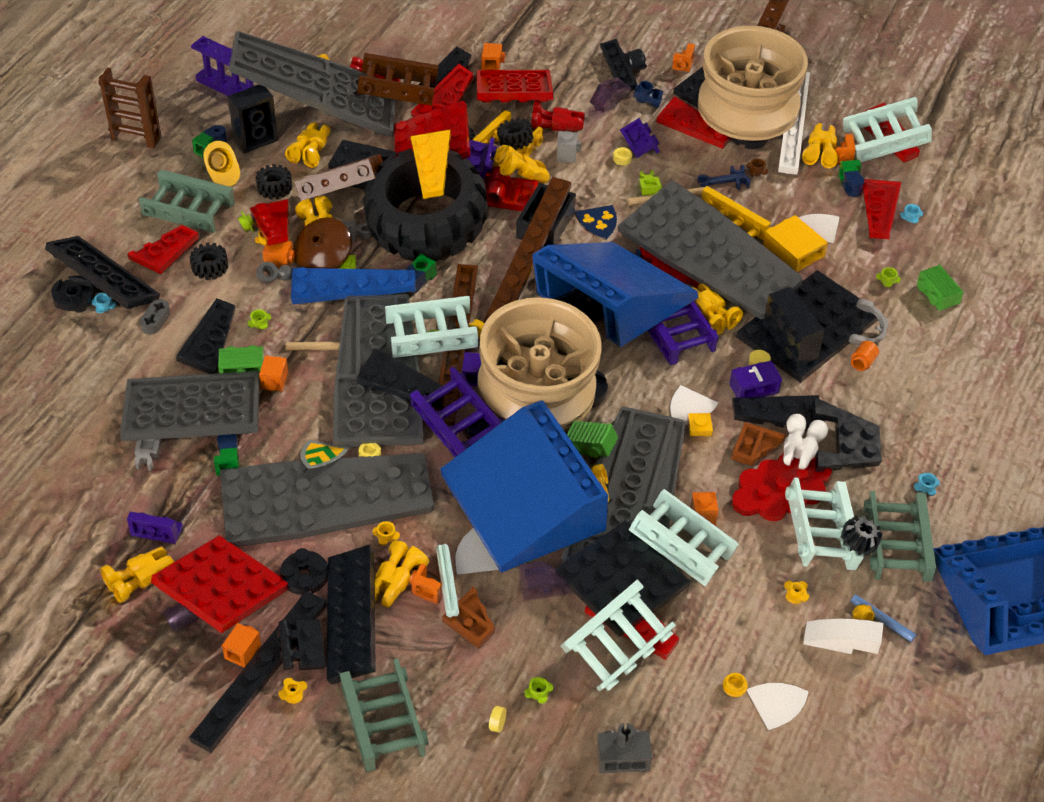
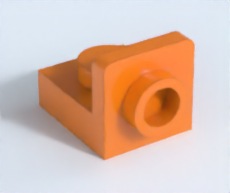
[672,43,695,72]
[835,134,856,164]
[410,564,442,604]

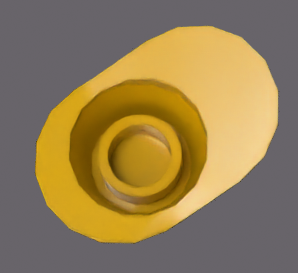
[203,141,240,187]

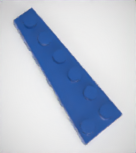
[291,267,416,305]

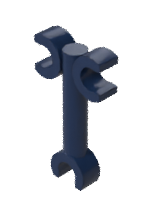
[697,164,751,190]

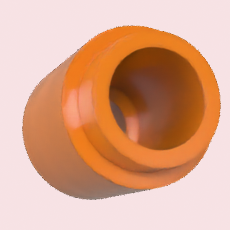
[851,341,879,371]

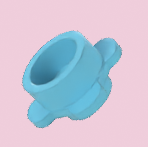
[900,204,923,223]
[92,293,116,313]
[914,473,940,496]

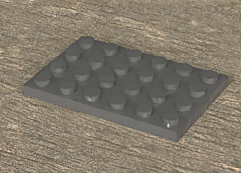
[120,371,260,441]

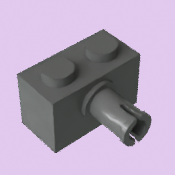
[596,723,652,773]

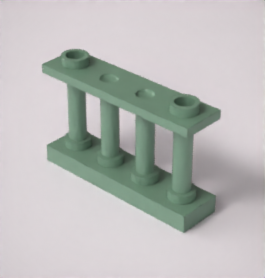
[139,169,235,233]
[864,491,936,582]
[340,658,429,772]

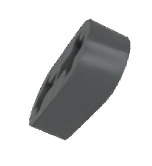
[140,299,170,335]

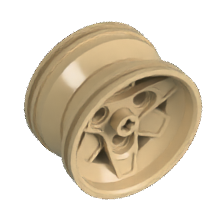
[698,26,808,141]
[477,298,601,432]

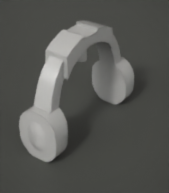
[849,299,888,346]

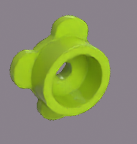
[238,211,255,232]
[876,267,901,287]
[247,309,271,330]
[524,677,553,704]

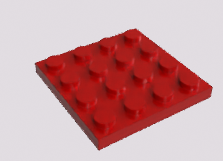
[477,69,553,103]
[394,101,471,159]
[151,535,288,633]

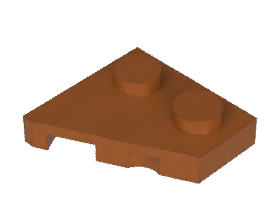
[731,422,786,466]
[442,587,495,649]

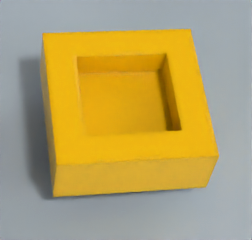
[687,413,713,436]

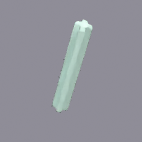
[436,544,459,618]

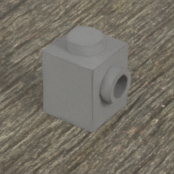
[556,131,581,163]

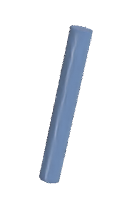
[850,594,917,643]

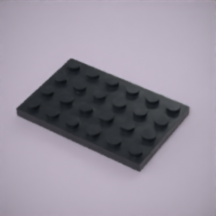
[736,270,878,383]

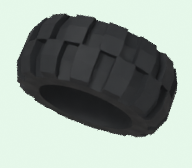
[363,149,488,261]

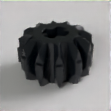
[840,515,883,556]

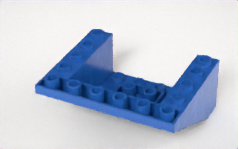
[532,242,698,347]
[441,400,608,573]
[933,527,1044,655]

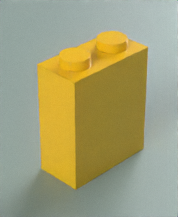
[763,215,828,272]

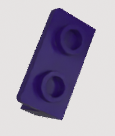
[620,118,660,158]
[465,138,497,179]
[127,511,183,544]

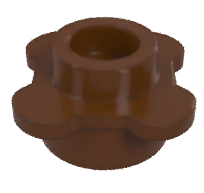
[746,158,768,176]

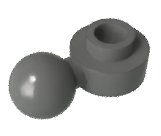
[256,261,293,284]

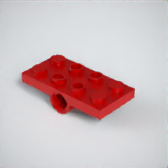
[454,166,539,211]

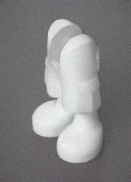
[783,414,828,469]

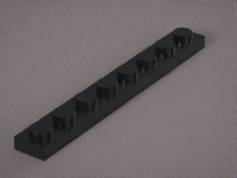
[189,590,327,753]

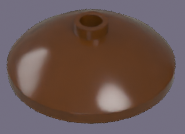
[294,217,352,269]

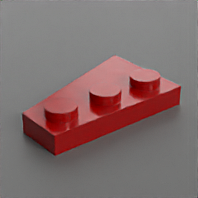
[127,225,199,275]

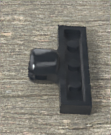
[600,38,647,94]

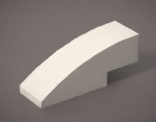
[803,619,884,654]

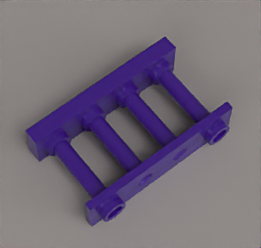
[191,36,254,96]
[648,280,719,365]
[410,367,504,457]

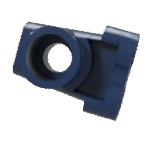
[633,81,663,108]

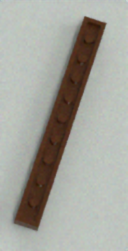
[478,177,571,342]
[434,264,478,426]

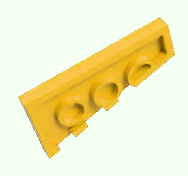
[411,130,451,199]

